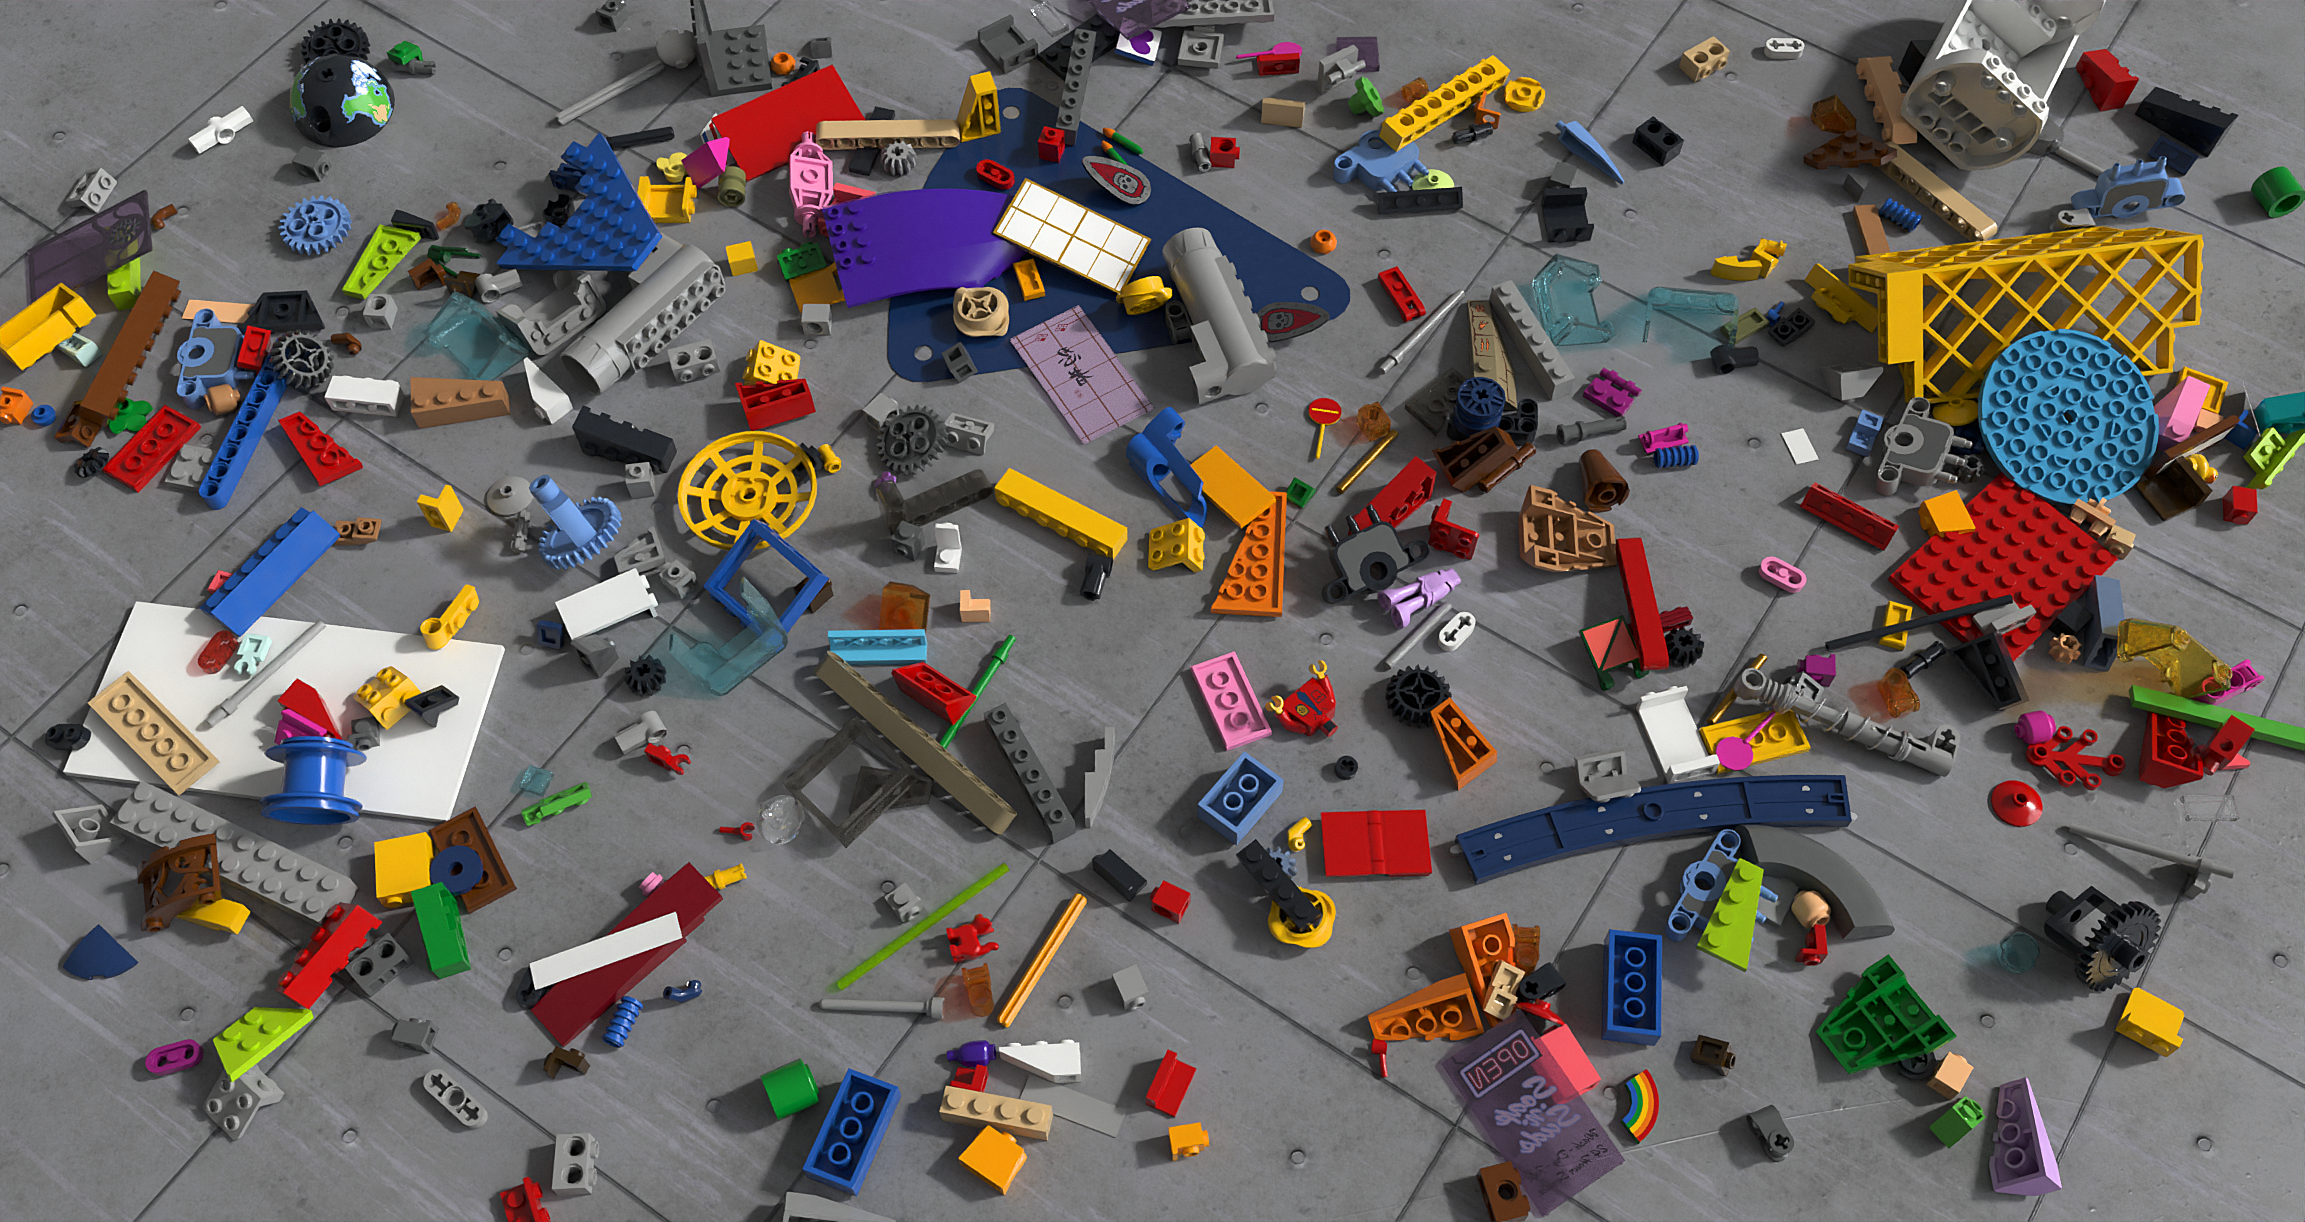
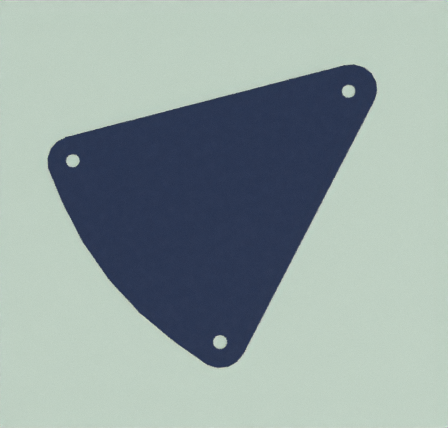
[888,88,1350,382]

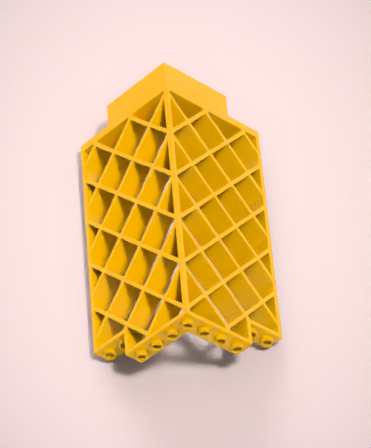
[1848,226,2204,403]

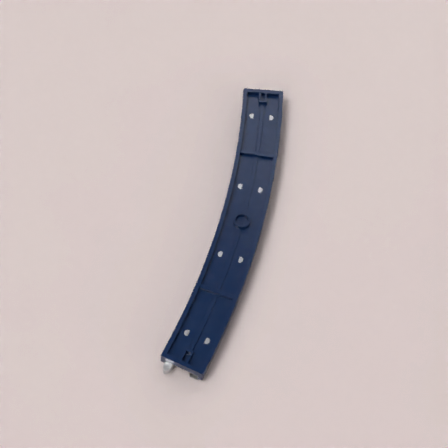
[1449,775,1858,885]

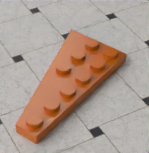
[1211,491,1287,617]

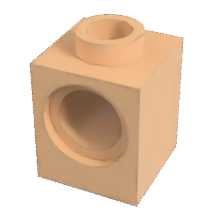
[1926,1052,1974,1100]

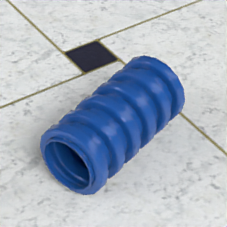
[1879,198,1922,232]
[1653,445,1699,468]
[602,996,643,1048]

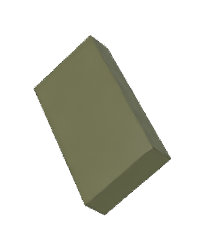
[1720,307,1769,345]

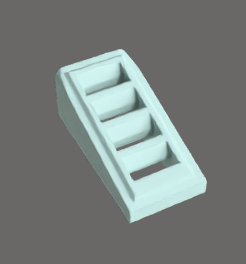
[55,332,102,367]

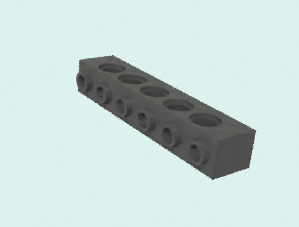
[1056,28,1096,146]
[984,703,1076,844]

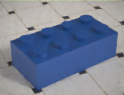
[1601,929,1662,1046]
[802,1068,901,1197]

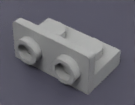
[65,168,117,213]
[943,413,994,455]

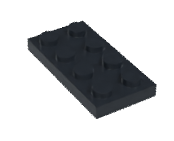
[1038,14,1120,81]

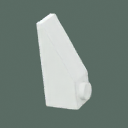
[524,358,573,424]

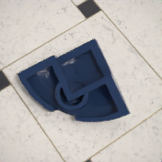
[63,924,139,980]

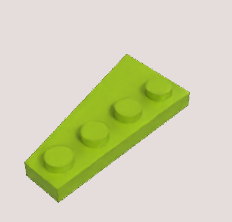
[342,224,421,300]
[1696,858,1764,972]

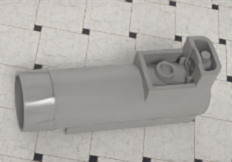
[1162,228,1277,405]
[560,232,725,396]

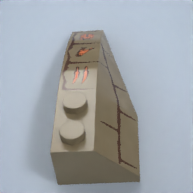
[1467,300,1517,411]

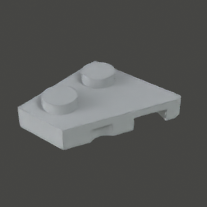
[614,527,667,574]

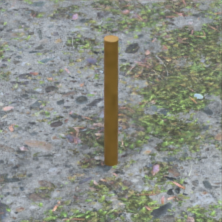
[1336,429,1399,494]
[1707,653,1768,725]

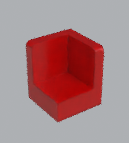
[949,1064,989,1093]

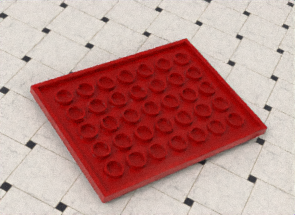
[1888,472,2118,662]

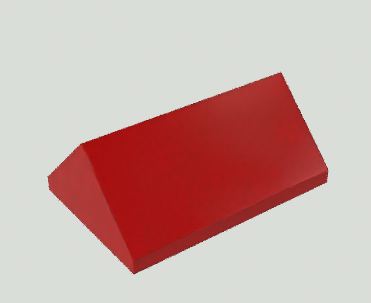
[891,662,977,725]

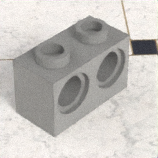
[667,338,720,383]
[552,1133,599,1196]

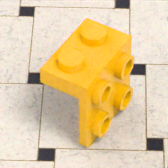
[742,340,800,386]
[1148,518,1205,573]
[353,666,421,730]
[2115,988,2184,1057]

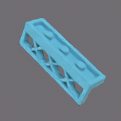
[828,629,927,665]

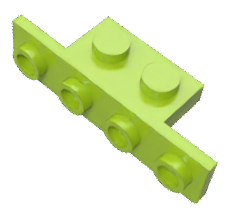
[2243,427,2305,490]

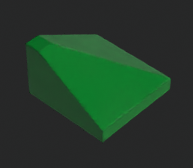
[1286,477,1317,508]

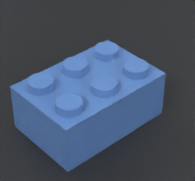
[1197,751,1284,846]

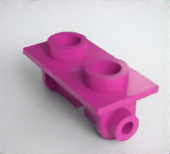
[1638,422,1689,454]

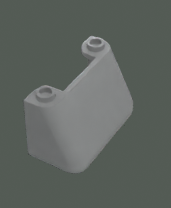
[495,270,606,355]

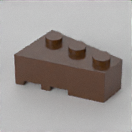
[1432,426,1519,492]

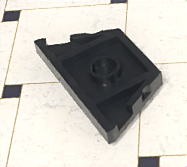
[237,290,325,334]

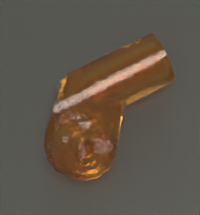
[436,201,461,231]

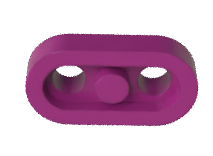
[145,1039,204,1076]

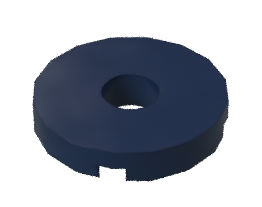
[430,845,484,896]

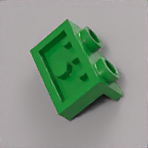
[777,242,827,281]

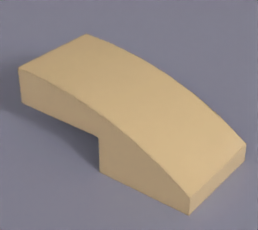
[1482,960,1525,1022]

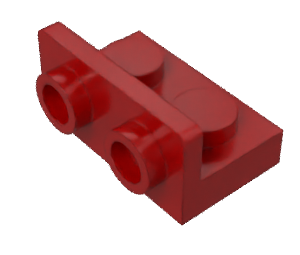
[500,1176,551,1222]

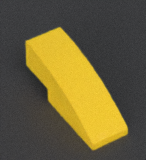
[175,899,250,935]

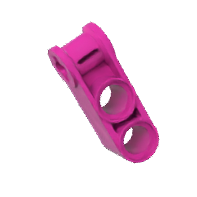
[2193,659,2265,706]

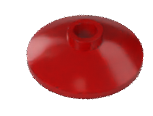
[1991,780,2043,827]
[1513,998,1565,1026]

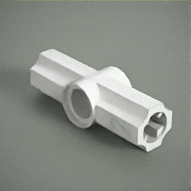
[187,106,253,154]

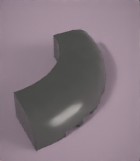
[1734,824,1895,940]

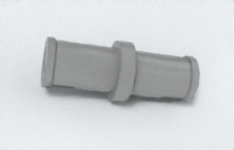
[1189,133,1212,172]

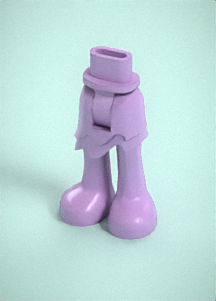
[1377,568,1461,629]

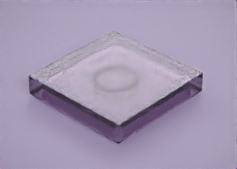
[1336,37,1380,72]

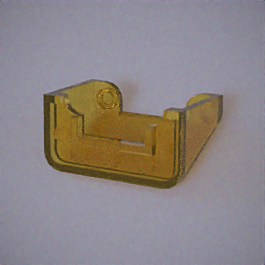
[2117,618,2233,699]

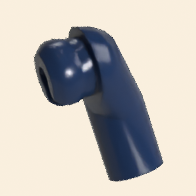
[663,980,702,1003]

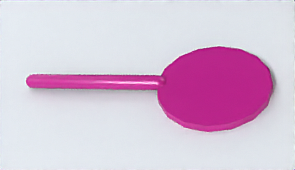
[1236,42,1302,59]
[1716,711,1776,771]

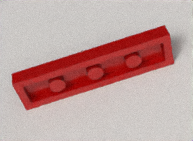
[1800,482,1899,551]

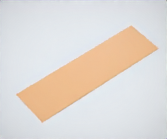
[181,299,254,323]

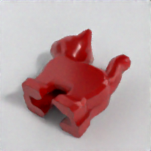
[946,914,999,964]

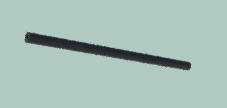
[1825,594,2013,651]

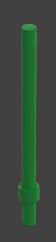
[939,634,1016,749]

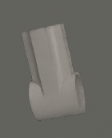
[475,269,523,303]
[614,711,668,755]

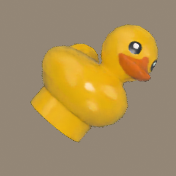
[2185,454,2218,484]

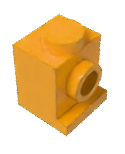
[1168,1122,1209,1161]

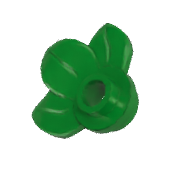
[109,398,153,435]

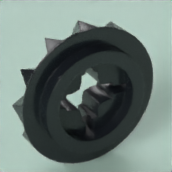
[74,447,109,478]
[1892,1052,1936,1081]

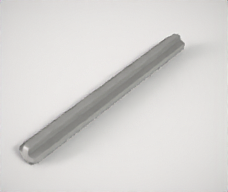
[555,60,665,125]

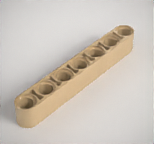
[816,119,960,150]
[1876,142,1998,242]

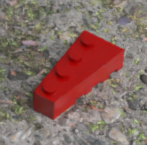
[1348,456,1437,535]
[275,902,382,1009]

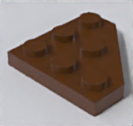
[1803,129,1897,170]

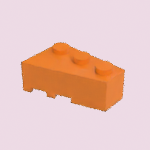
[1430,697,1497,791]

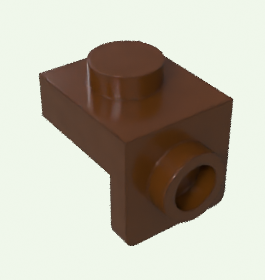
[407,258,446,290]

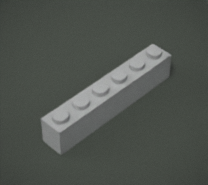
[1489,280,1575,401]

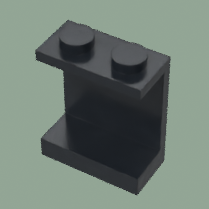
[1541,187,1594,243]

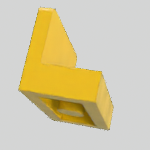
[417,485,463,532]

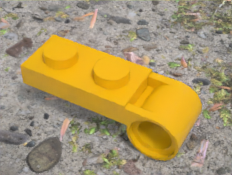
[420,584,479,650]

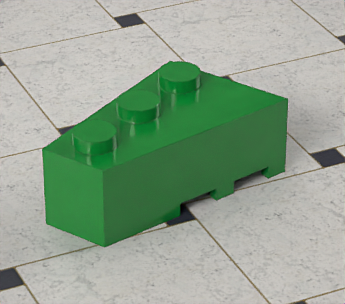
[411,882,471,979]

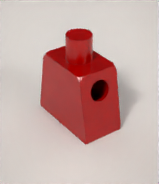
[2199,715,2255,776]

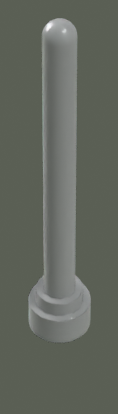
[819,997,945,1019]

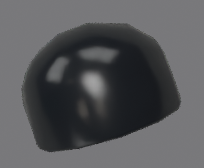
[542,194,575,226]

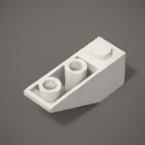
[999,1040,1081,1083]

